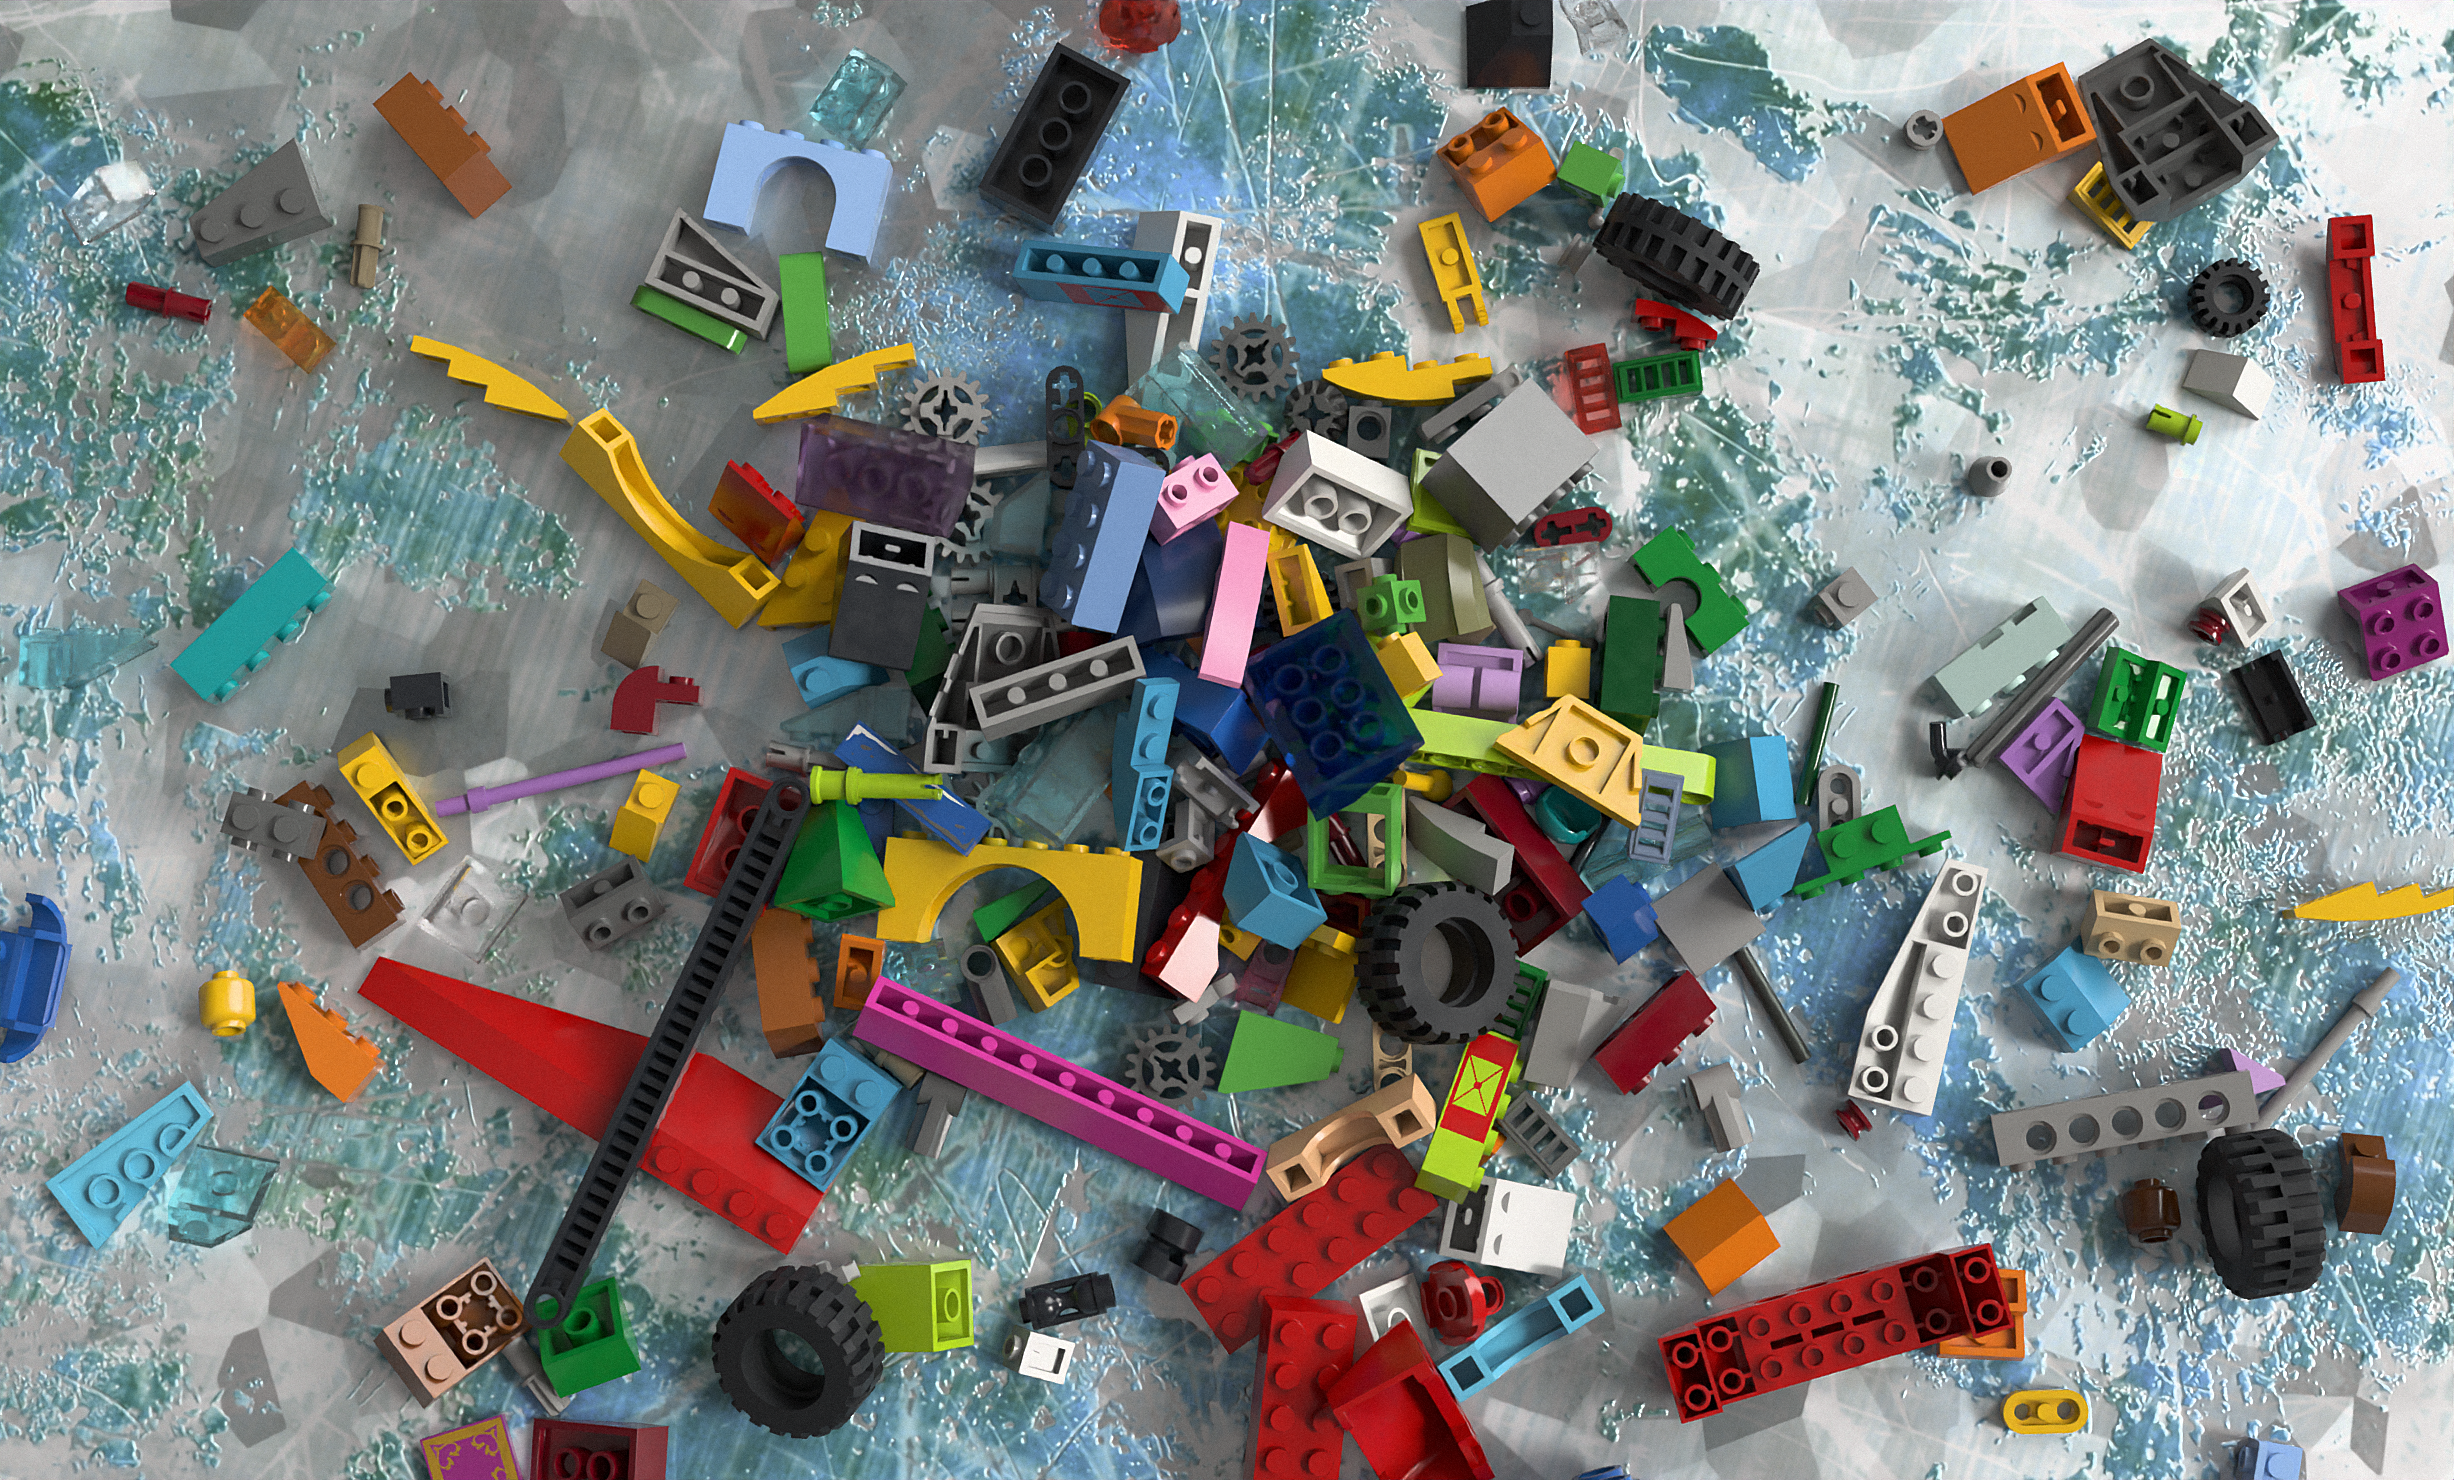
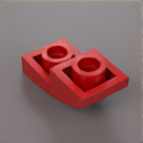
[1630,298,1718,353]

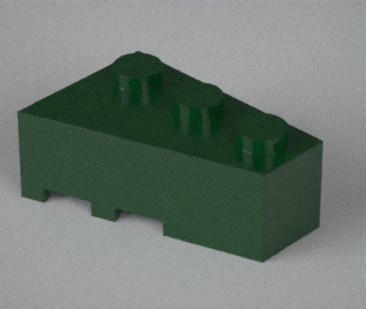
[903,587,956,718]
[1594,595,1666,737]

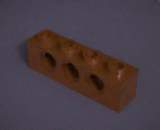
[272,780,407,950]

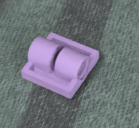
[1432,642,1524,724]

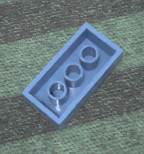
[1039,439,1166,634]

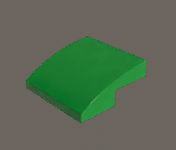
[2085,646,2188,753]

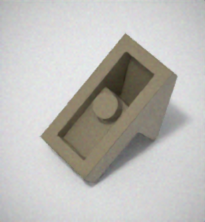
[600,578,681,671]

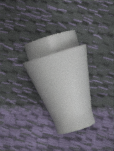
[1968,456,2012,497]

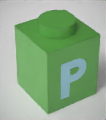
[1556,140,1626,209]

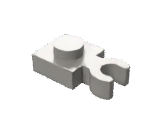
[1164,972,1239,1027]

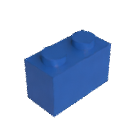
[1581,873,1659,966]

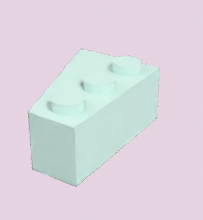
[1926,595,2074,719]

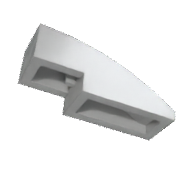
[1406,796,1515,896]

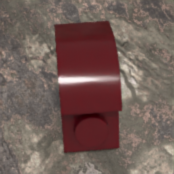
[610,665,705,736]

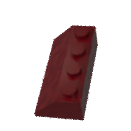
[1441,773,1593,958]

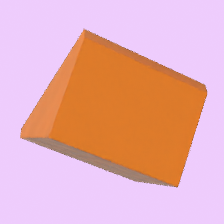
[1661,1177,1781,1297]

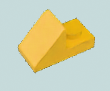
[609,769,682,863]

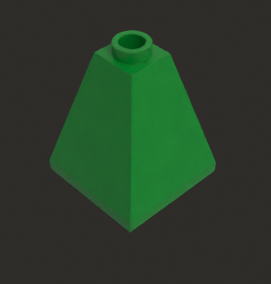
[774,800,895,924]

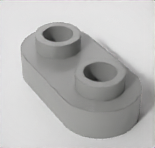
[1816,764,1862,833]

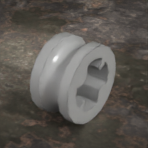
[1903,110,1944,151]
[1557,233,1593,275]

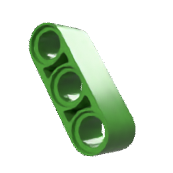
[779,251,833,374]

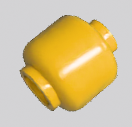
[198,971,256,1037]

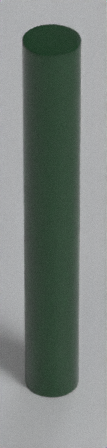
[1794,682,1840,807]

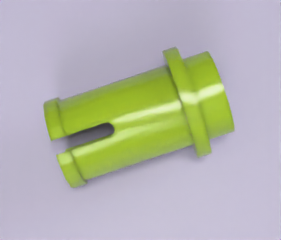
[2145,403,2203,446]

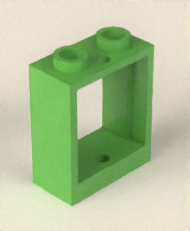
[1308,777,1402,899]

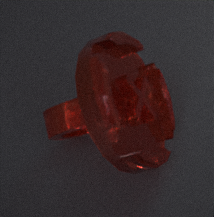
[1099,0,1181,53]

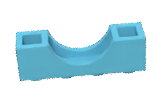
[1434,1272,1605,1403]

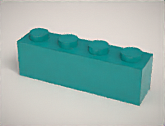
[170,547,337,705]

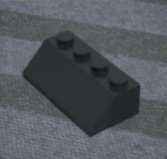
[1093,823,1205,1001]

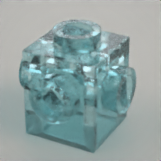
[900,937,965,1005]

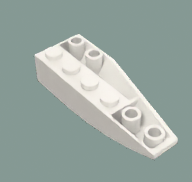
[1125,211,1222,470]
[1847,858,1989,1117]

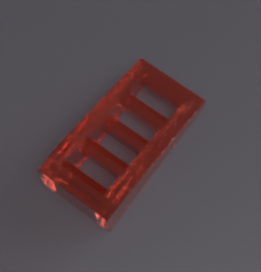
[1562,343,1622,436]

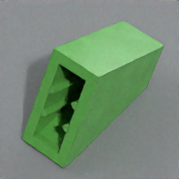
[1217,1009,1345,1094]

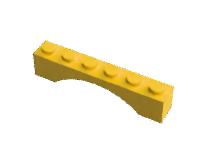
[558,407,782,630]

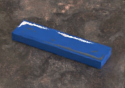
[833,720,993,857]

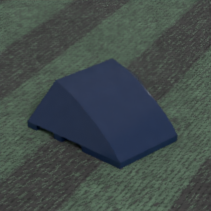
[1112,517,1274,649]

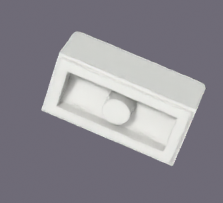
[971,440,1057,480]

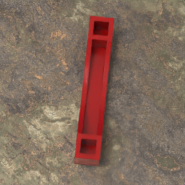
[1141,757,1317,1004]

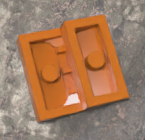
[1936,1269,2027,1361]

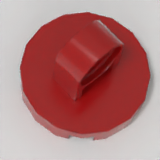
[1420,1259,1505,1347]

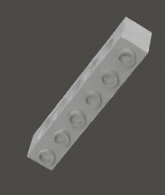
[1990,1069,2260,1173]

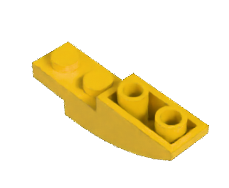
[1321,351,1493,407]

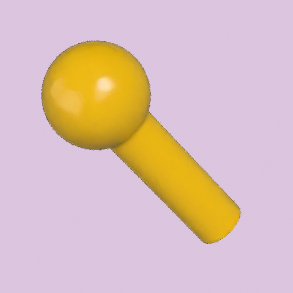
[1393,769,1453,802]

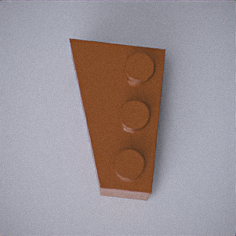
[372,72,512,219]
[751,907,825,1059]

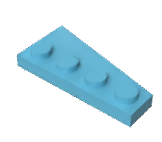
[45,1080,214,1251]

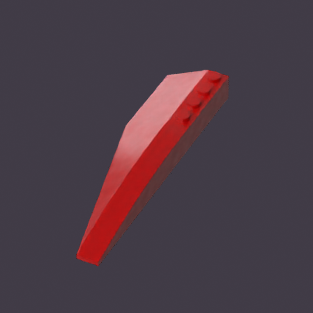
[357,956,844,1256]

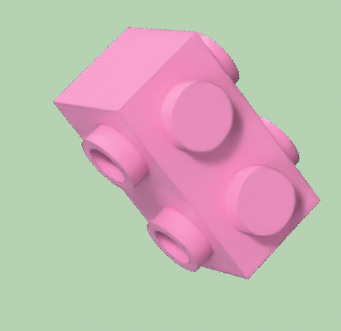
[1149,452,1239,546]

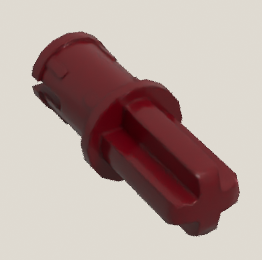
[125,281,213,326]
[1243,431,1303,486]
[1329,810,1367,868]

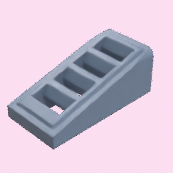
[1625,768,1685,864]

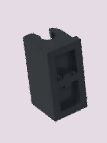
[2229,649,2317,747]

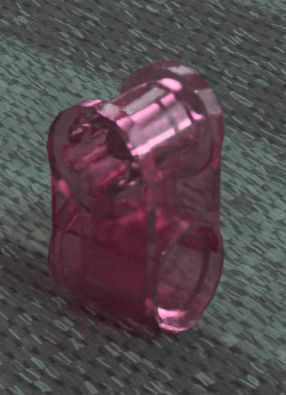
[1234,938,1295,1017]

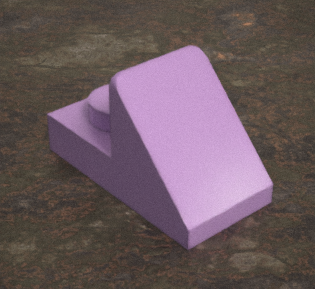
[2198,1048,2286,1110]

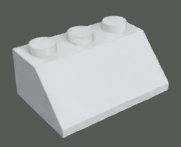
[1261,429,1414,561]

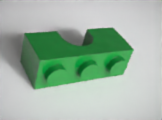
[1627,525,1750,659]

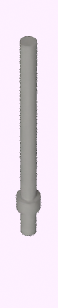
[2249,967,2401,1132]

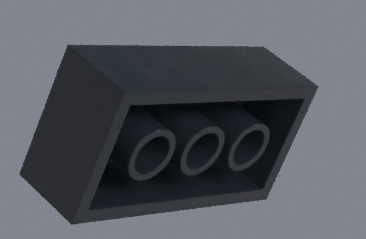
[978,42,1132,237]

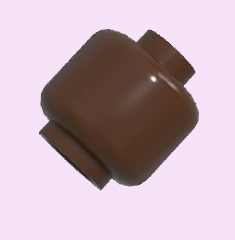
[2122,1178,2181,1244]

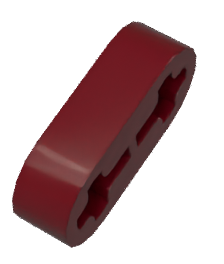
[1533,507,1613,554]

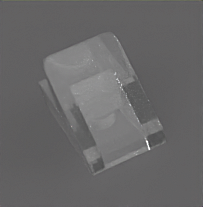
[1559,0,1629,56]
[1515,541,1601,605]

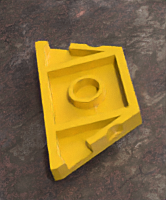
[756,483,866,632]
[1492,694,1643,831]

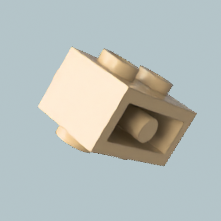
[2080,889,2182,967]

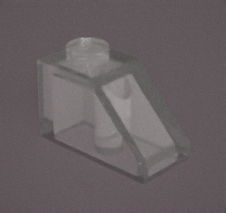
[61,159,157,246]

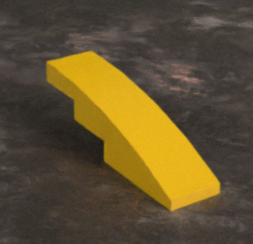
[410,335,574,427]
[753,342,918,426]
[1266,544,1359,711]
[2282,881,2454,923]

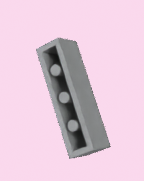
[969,635,1147,742]

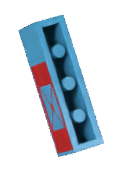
[1012,240,1190,315]

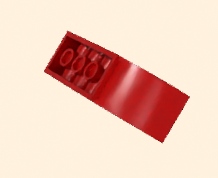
[1657,1243,2015,1424]

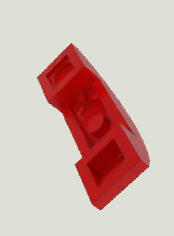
[2326,214,2386,385]

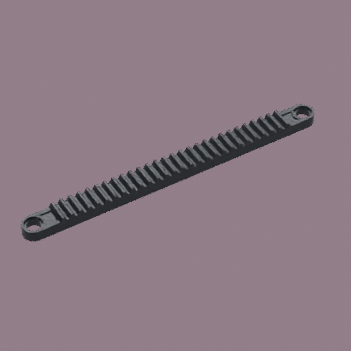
[523,777,812,1330]

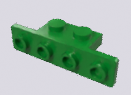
[1787,804,1952,901]

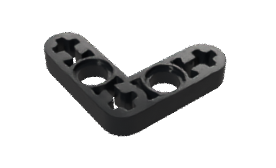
[1045,365,1170,490]

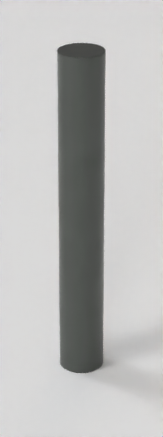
[1733,947,1812,1064]

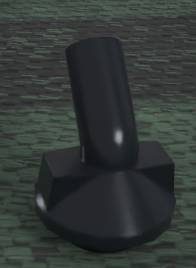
[1929,721,1968,781]

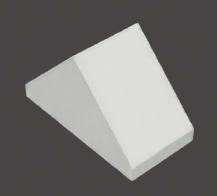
[2181,349,2275,421]
[2199,567,2275,649]

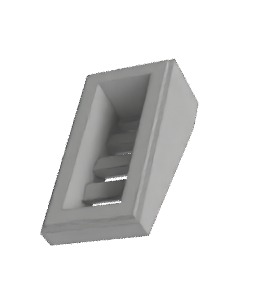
[1656,603,1695,694]

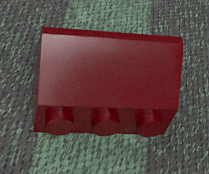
[1588,970,1717,1096]

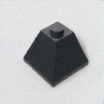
[1466,0,1553,90]

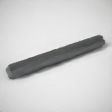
[1965,608,2120,769]

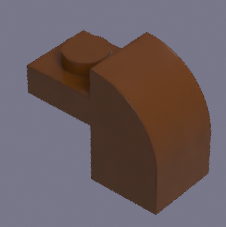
[2333,1132,2396,1235]

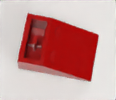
[707,459,806,571]
[2050,734,2163,876]

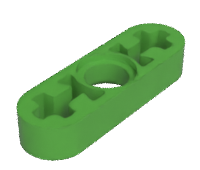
[629,285,748,356]

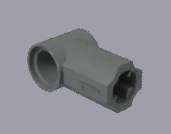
[960,944,1019,1027]
[904,1069,968,1159]

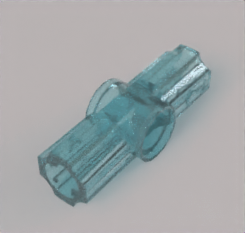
[1583,814,1714,893]

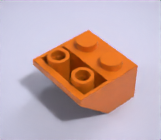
[1436,106,1558,223]

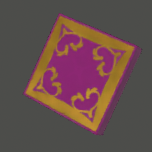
[420,1413,524,1480]

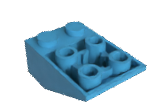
[755,1035,905,1192]

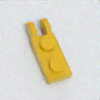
[1417,212,1489,335]

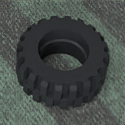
[1353,881,1520,1045]
[2196,1128,2326,1300]
[711,1265,885,1439]

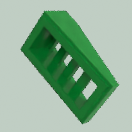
[1612,350,1703,405]
[972,877,1053,943]
[1491,959,1548,1042]

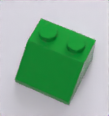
[535,1276,642,1398]

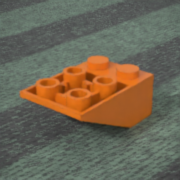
[1941,61,2097,196]

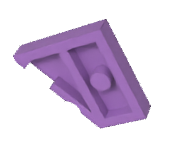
[1994,697,2085,814]

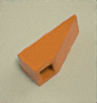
[277,980,386,1103]

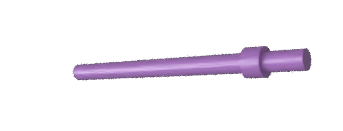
[435,742,687,818]

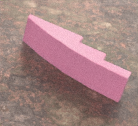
[1198,521,1270,689]

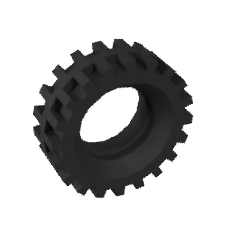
[1592,192,1760,321]

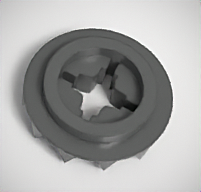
[1282,380,1349,442]

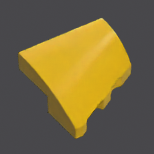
[989,896,1080,1014]

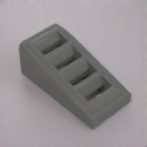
[1494,1090,1582,1180]

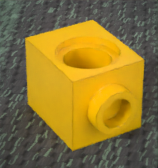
[1543,640,1591,702]

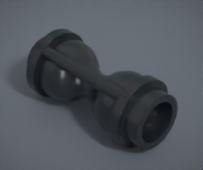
[1018,1271,1117,1330]

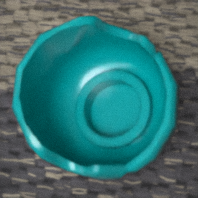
[1535,784,1602,845]

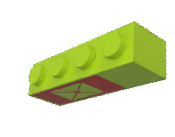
[1414,1031,1524,1205]

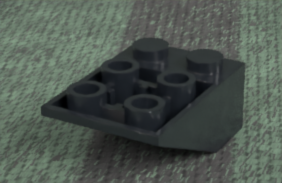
[827,520,936,673]

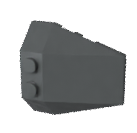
[2078,38,2280,222]
[919,602,1076,780]

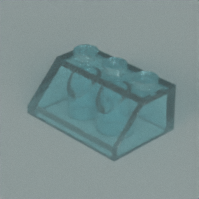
[1122,338,1268,473]

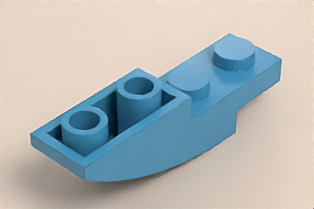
[1112,677,1180,852]

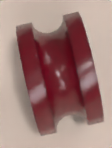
[2187,607,2231,646]
[1832,1099,1873,1142]

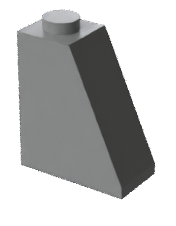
[1520,979,1629,1096]

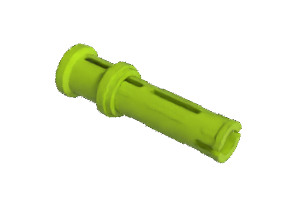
[810,766,943,805]

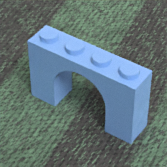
[703,120,893,265]

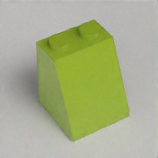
[843,1259,974,1353]

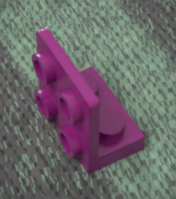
[2337,563,2449,681]

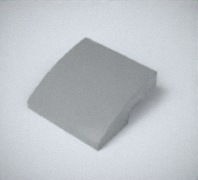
[1651,861,1766,978]

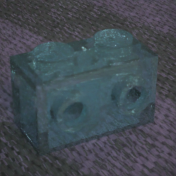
[807,45,908,152]

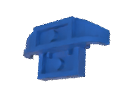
[0,893,73,1063]

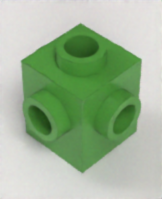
[1356,574,1427,637]

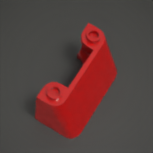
[1322,1317,1496,1480]

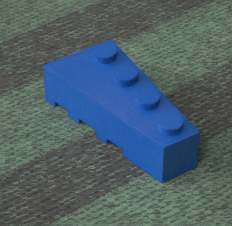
[1108,635,1270,777]

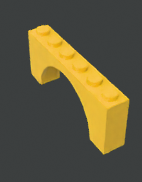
[876,831,1143,963]

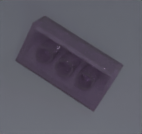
[795,412,976,538]

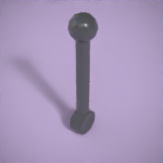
[1517,608,1598,653]

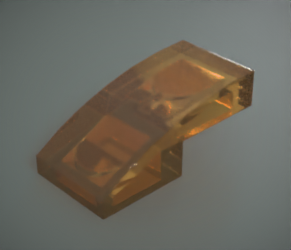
[243,285,337,374]

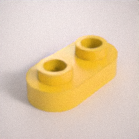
[2000,1389,2089,1434]

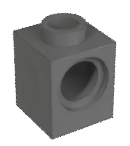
[1346,400,1392,465]

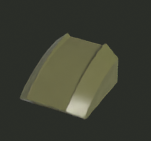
[1394,533,1492,643]

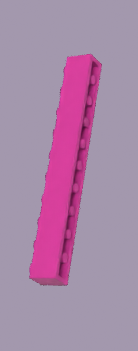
[852,975,1268,1212]

